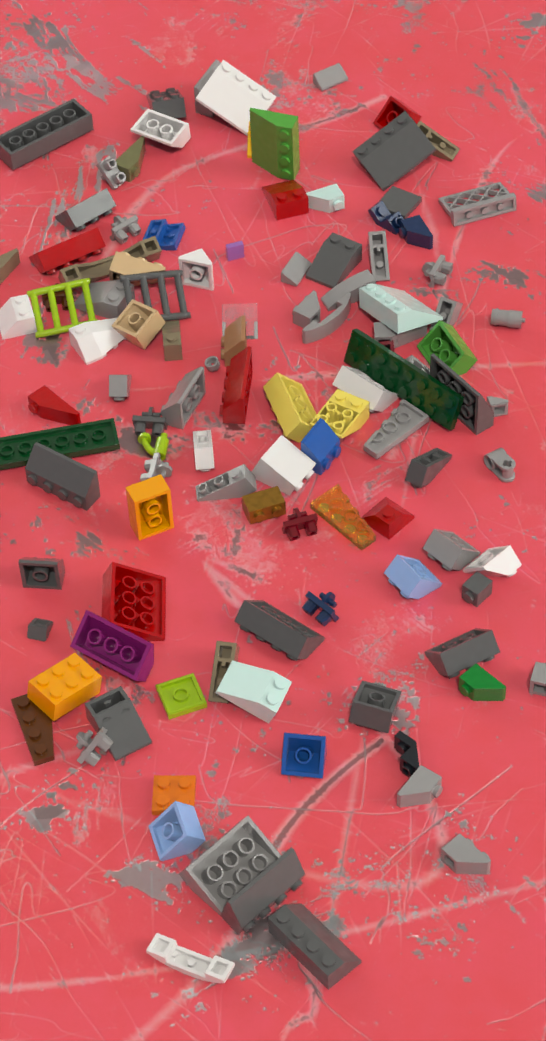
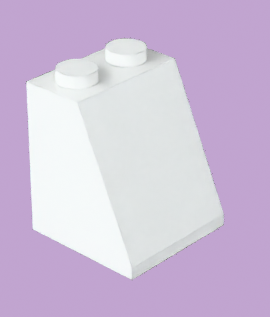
[252,435,316,496]

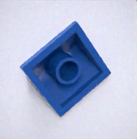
[281,732,327,778]

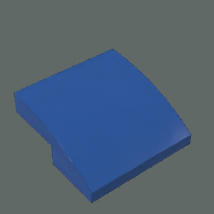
[143,219,186,250]

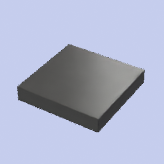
[380,186,422,219]

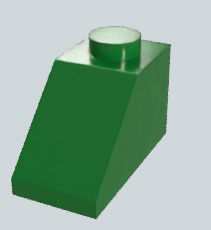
[459,664,506,701]

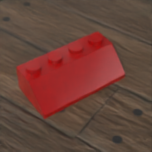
[29,227,106,275]
[220,347,253,424]

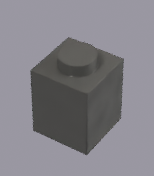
[462,571,493,607]

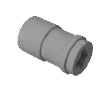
[491,308,526,329]

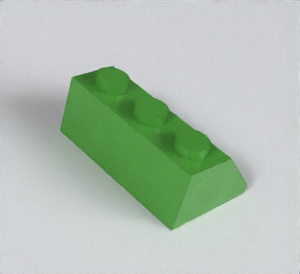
[417,320,477,375]

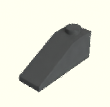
[405,448,452,488]

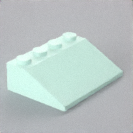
[359,283,443,334]

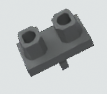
[132,407,168,437]

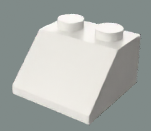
[0,294,37,340]

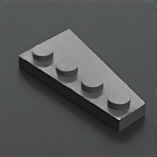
[363,399,429,459]

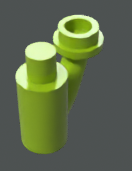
[137,432,169,461]

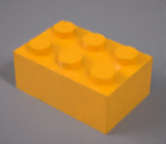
[125,474,174,541]
[27,653,102,721]

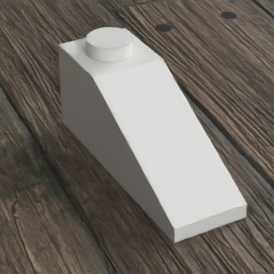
[193,430,215,472]

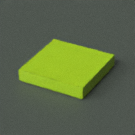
[155,673,207,720]

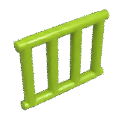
[27,278,98,338]

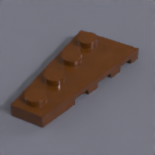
[11,694,55,766]

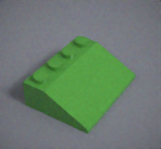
[250,108,300,180]

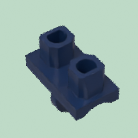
[302,591,339,627]

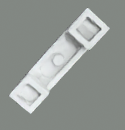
[146,933,235,983]

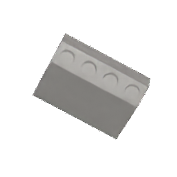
[179,816,281,915]

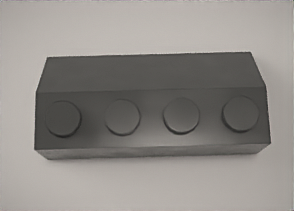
[25,442,100,511]
[235,600,325,661]
[220,847,305,935]
[268,903,361,990]

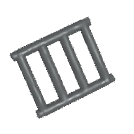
[119,270,191,321]

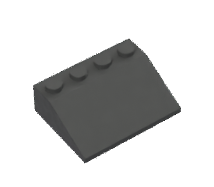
[352,111,437,191]
[430,353,494,435]

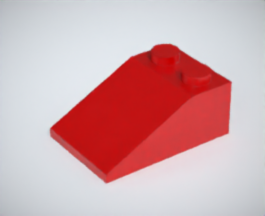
[262,180,309,220]

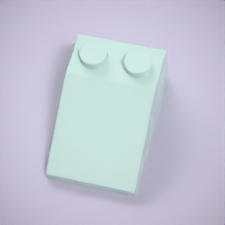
[215,660,292,724]

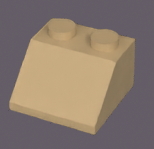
[112,299,166,349]

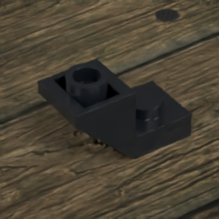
[394,731,419,777]

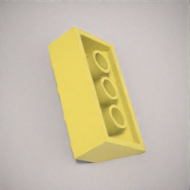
[263,373,317,442]

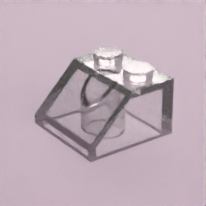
[222,303,258,339]

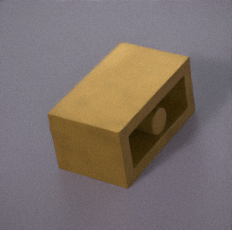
[242,486,286,525]

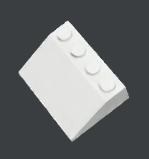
[195,60,276,136]

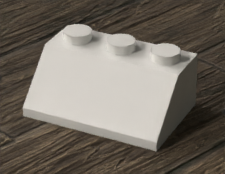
[130,109,191,148]
[332,365,399,413]

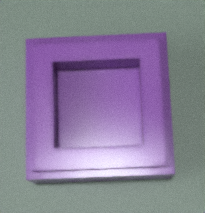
[226,241,244,261]

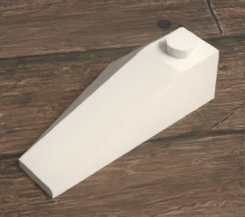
[68,318,127,365]

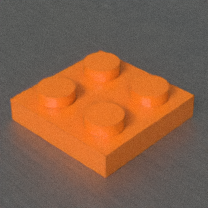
[152,775,196,815]

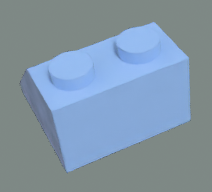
[384,554,443,600]
[149,801,206,861]

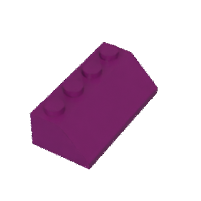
[70,610,154,682]

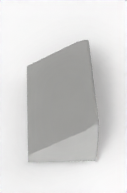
[313,63,348,91]
[281,252,312,287]

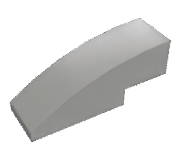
[321,269,376,311]

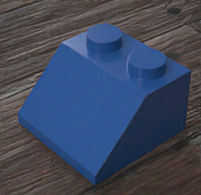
[301,418,341,475]

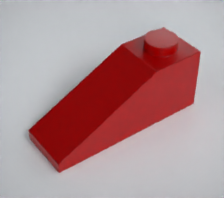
[28,385,81,425]

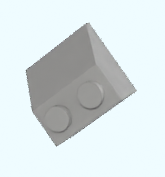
[423,529,481,571]

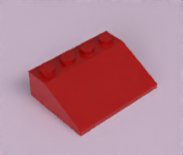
[101,562,166,641]

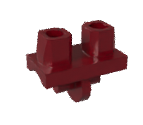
[282,507,318,541]

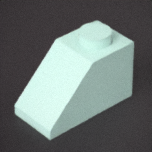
[306,184,345,213]

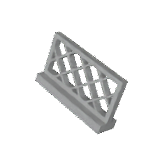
[438,182,517,227]

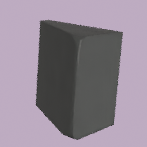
[27,618,53,641]

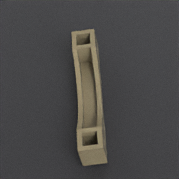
[58,236,162,290]

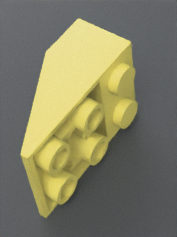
[310,389,370,439]

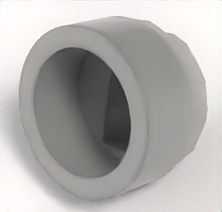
[205,356,220,372]

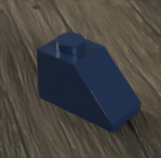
[399,215,433,249]

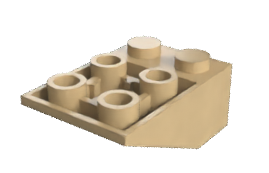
[109,251,166,286]

